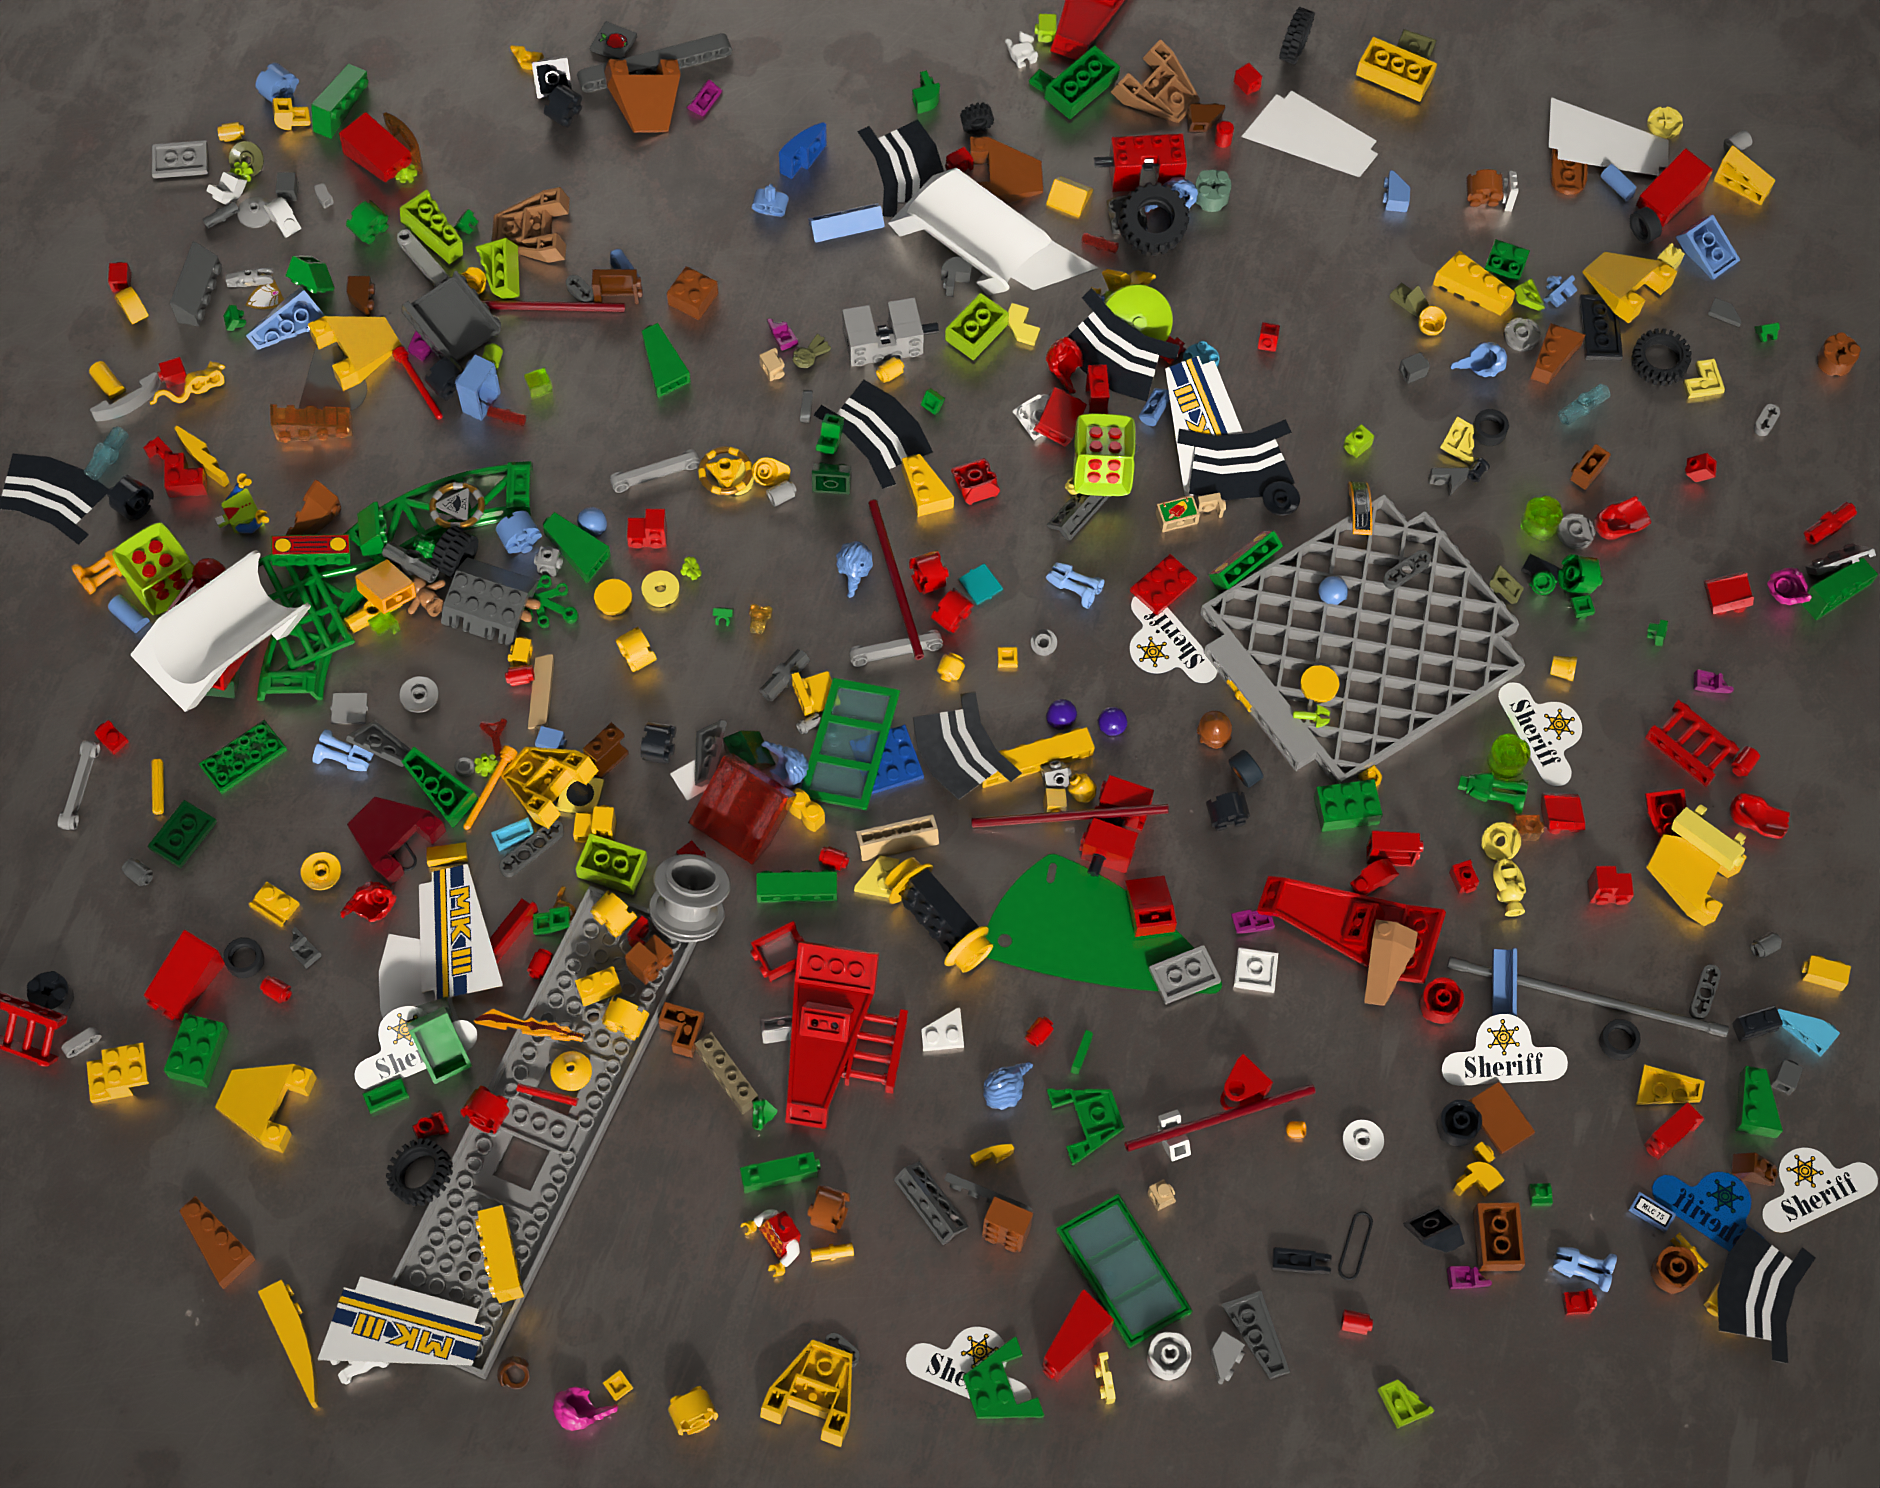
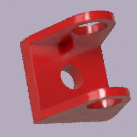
[1220,1054,1273,1110]

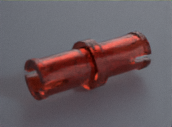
[1081,232,1119,254]
[487,405,527,427]

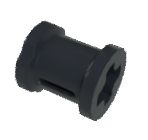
[1467,457,1490,482]

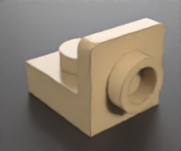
[1196,493,1226,518]

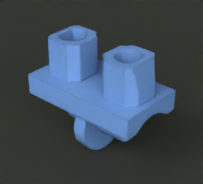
[1543,275,1577,308]

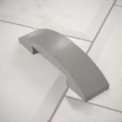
[90,372,161,421]

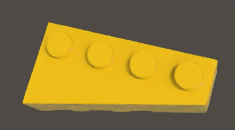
[1433,251,1516,316]

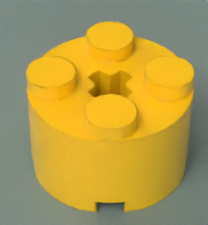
[615,626,657,672]
[590,890,637,938]
[601,997,649,1041]
[668,1386,718,1435]

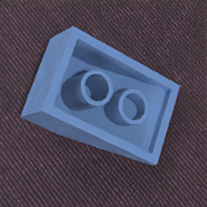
[1676,214,1740,280]

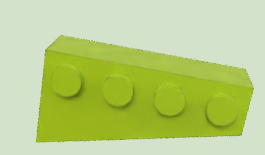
[400,189,463,264]

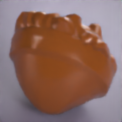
[1197,711,1232,749]

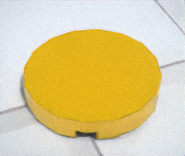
[594,579,633,616]
[1300,665,1339,703]

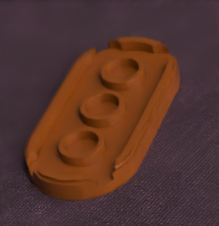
[1550,148,1588,195]

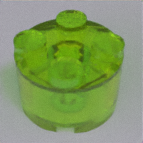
[1521,496,1563,541]
[1487,733,1531,779]

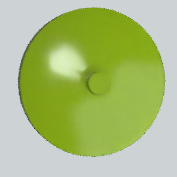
[1104,284,1173,341]

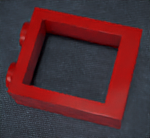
[1366,831,1424,866]

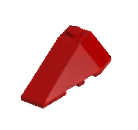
[1645,789,1687,839]

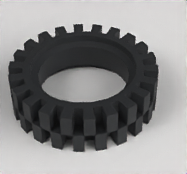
[1279,7,1315,65]
[1631,328,1692,386]
[386,1138,453,1206]

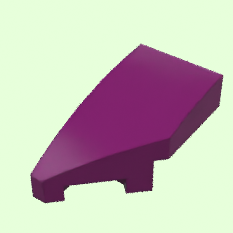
[767,318,798,351]

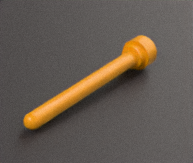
[463,745,518,830]

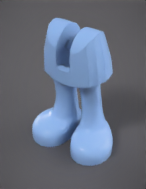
[1046,562,1105,609]
[312,729,374,771]
[1553,1247,1617,1292]

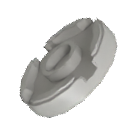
[1503,317,1541,351]
[1557,513,1595,549]

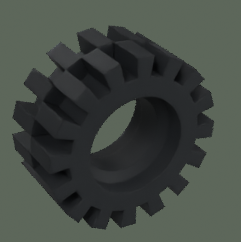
[960,102,994,134]

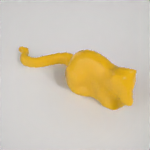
[149,361,225,405]

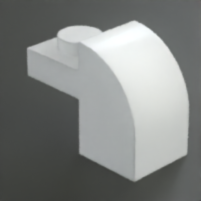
[207,172,247,205]
[263,197,301,238]
[1157,1110,1191,1161]

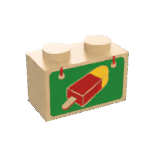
[1155,496,1200,532]

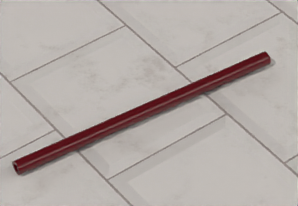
[481,300,625,312]
[868,500,924,660]
[971,804,1169,828]
[1124,1084,1316,1152]

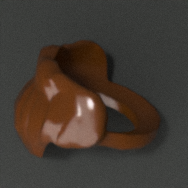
[497,1356,530,1389]

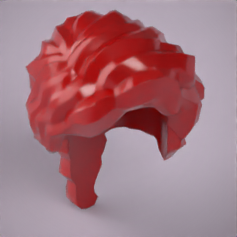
[1046,337,1083,394]
[340,881,397,922]

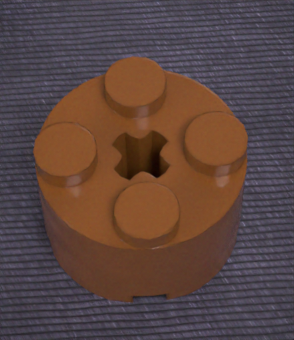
[1466,169,1504,207]
[1817,332,1861,376]
[808,1185,850,1233]
[1650,1246,1699,1294]

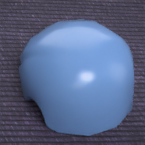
[577,507,607,537]
[1318,576,1348,605]

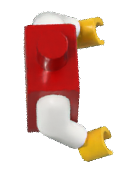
[740,1209,801,1277]

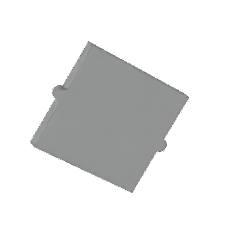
[330,693,369,724]

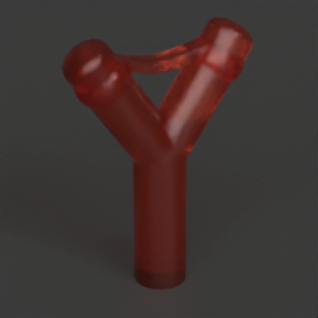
[479,718,507,757]

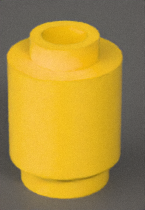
[217,122,245,142]
[876,357,904,383]

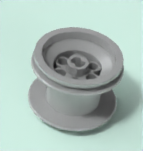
[649,854,731,942]

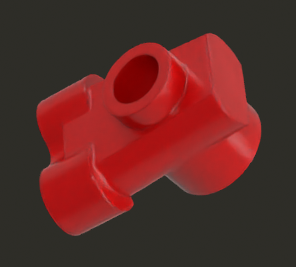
[412,1110,449,1140]

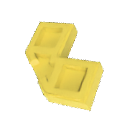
[1008,303,1040,346]

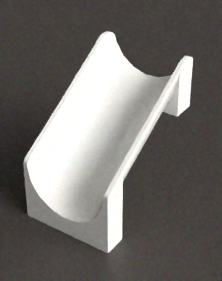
[888,168,1051,296]
[131,550,311,711]

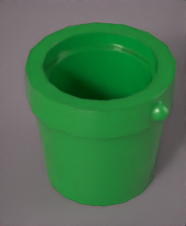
[1529,571,1557,595]

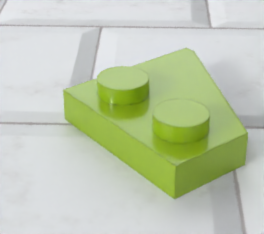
[1514,279,1545,311]
[1377,1380,1434,1429]

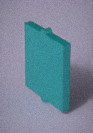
[958,563,1003,605]

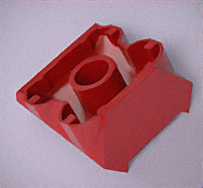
[951,458,1000,505]
[1704,572,1754,615]
[1541,793,1585,834]

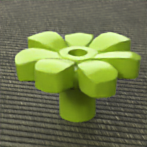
[230,162,253,182]
[395,164,418,183]
[680,556,702,580]
[474,753,499,777]

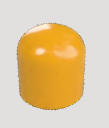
[1286,1121,1306,1138]

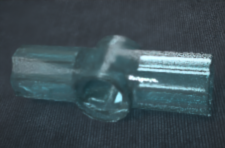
[1558,383,1611,425]
[84,426,129,481]

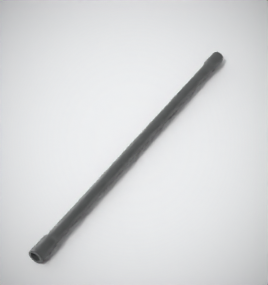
[1447,956,1729,1038]

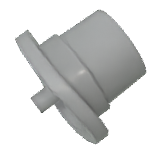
[1031,629,1057,656]

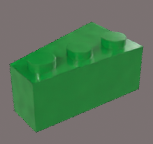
[1735,1066,1783,1138]

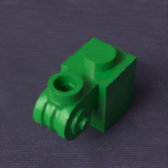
[412,532,439,559]

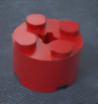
[909,550,949,594]
[931,588,974,634]
[1419,977,1464,1024]
[460,1085,510,1134]

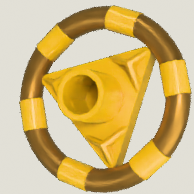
[698,446,752,495]

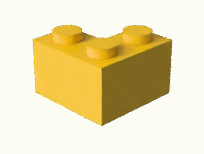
[573,805,617,843]

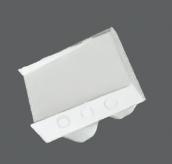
[1013,393,1049,440]

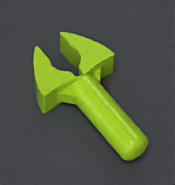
[1292,705,1330,728]

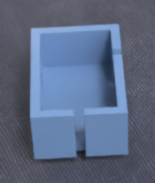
[455,354,501,421]

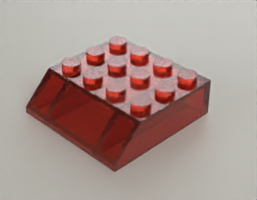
[688,753,797,865]

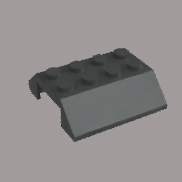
[441,557,539,647]

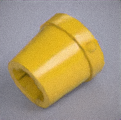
[1550,656,1577,681]

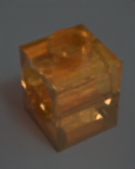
[1512,815,1544,841]

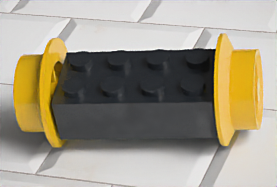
[884,857,993,972]

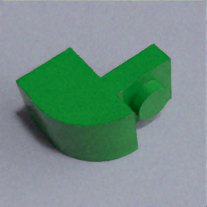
[912,70,940,114]
[816,414,844,454]

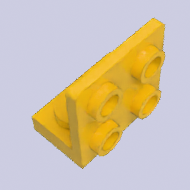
[1102,269,1156,291]
[791,671,841,717]

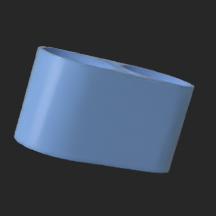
[752,184,789,217]

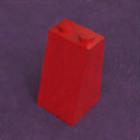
[339,112,412,183]
[1636,148,1713,227]
[144,930,225,1022]
[1042,1289,1114,1382]

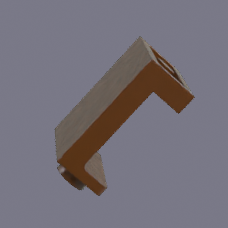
[592,269,643,304]
[583,722,629,779]

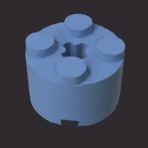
[256,63,299,103]
[496,511,542,554]

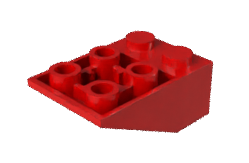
[1125,875,1177,937]

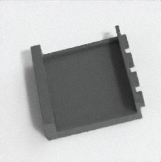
[402,270,501,361]

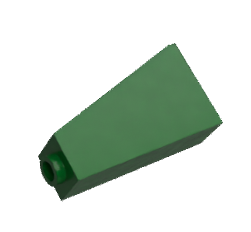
[642,323,691,398]
[543,512,611,583]

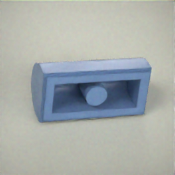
[1601,164,1636,201]
[610,249,640,277]
[1139,388,1170,426]
[108,595,150,634]

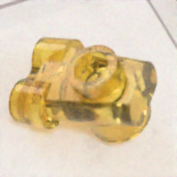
[749,604,773,634]

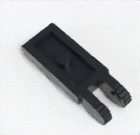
[1272,1247,1332,1274]

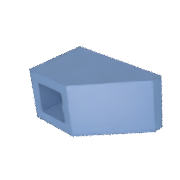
[1383,170,1410,212]

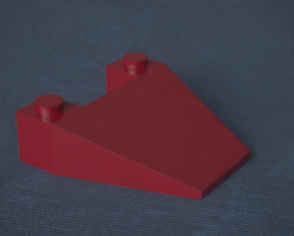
[347,797,446,888]

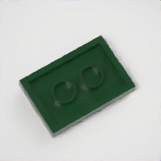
[147,800,217,869]

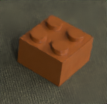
[667,266,718,320]

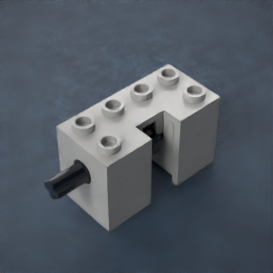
[842,297,939,366]

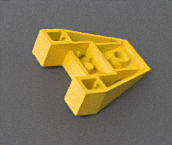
[1582,252,1677,323]
[308,316,402,391]
[501,747,599,829]
[1646,834,1747,926]
[215,1064,317,1153]
[760,1339,852,1447]

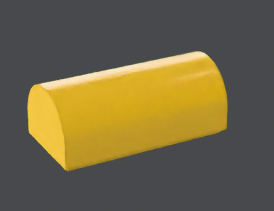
[89,361,126,400]

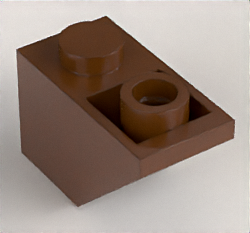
[1187,103,1225,132]
[347,276,375,317]
[1732,1152,1778,1186]

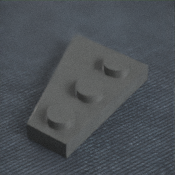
[695,720,727,787]

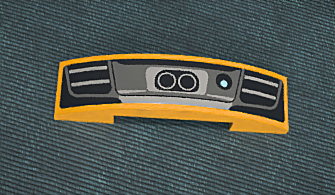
[1348,481,1372,535]

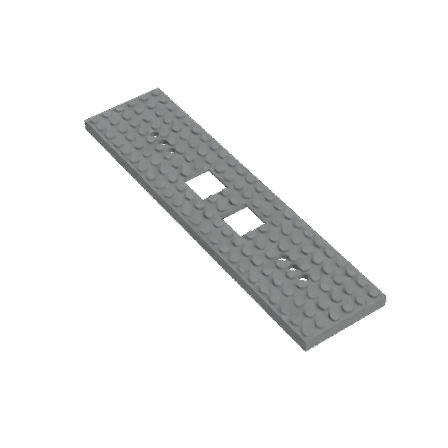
[389,886,697,1379]

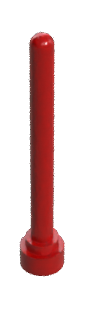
[392,346,443,420]

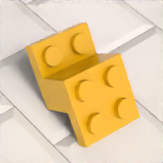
[86,1042,149,1103]

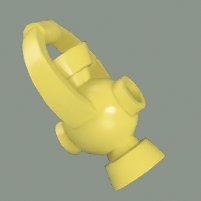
[1493,858,1526,916]

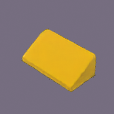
[426,842,468,867]

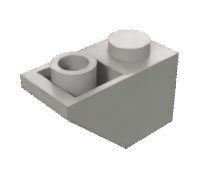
[1210,1331,1245,1385]

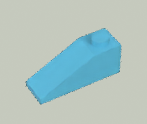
[1778,1009,1840,1057]

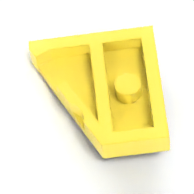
[1440,416,1474,466]
[854,856,900,898]
[1094,1352,1116,1404]

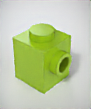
[1035,14,1056,43]
[1343,424,1375,458]

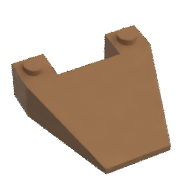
[1111,39,1200,123]
[491,187,570,263]

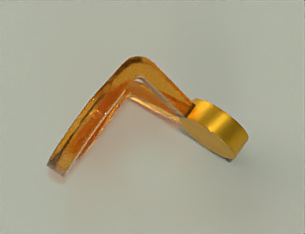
[553,886,576,921]

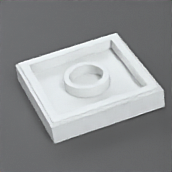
[1234,947,1278,993]

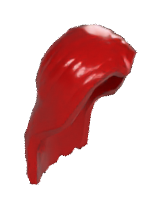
[1594,496,1651,540]
[192,558,227,581]
[1730,793,1790,839]

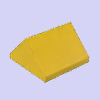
[1046,176,1093,217]

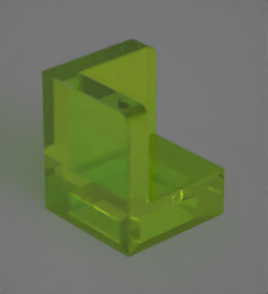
[524,368,553,399]
[368,611,400,636]

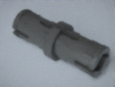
[202,201,240,229]

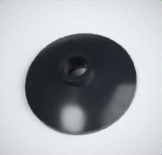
[1263,481,1300,516]

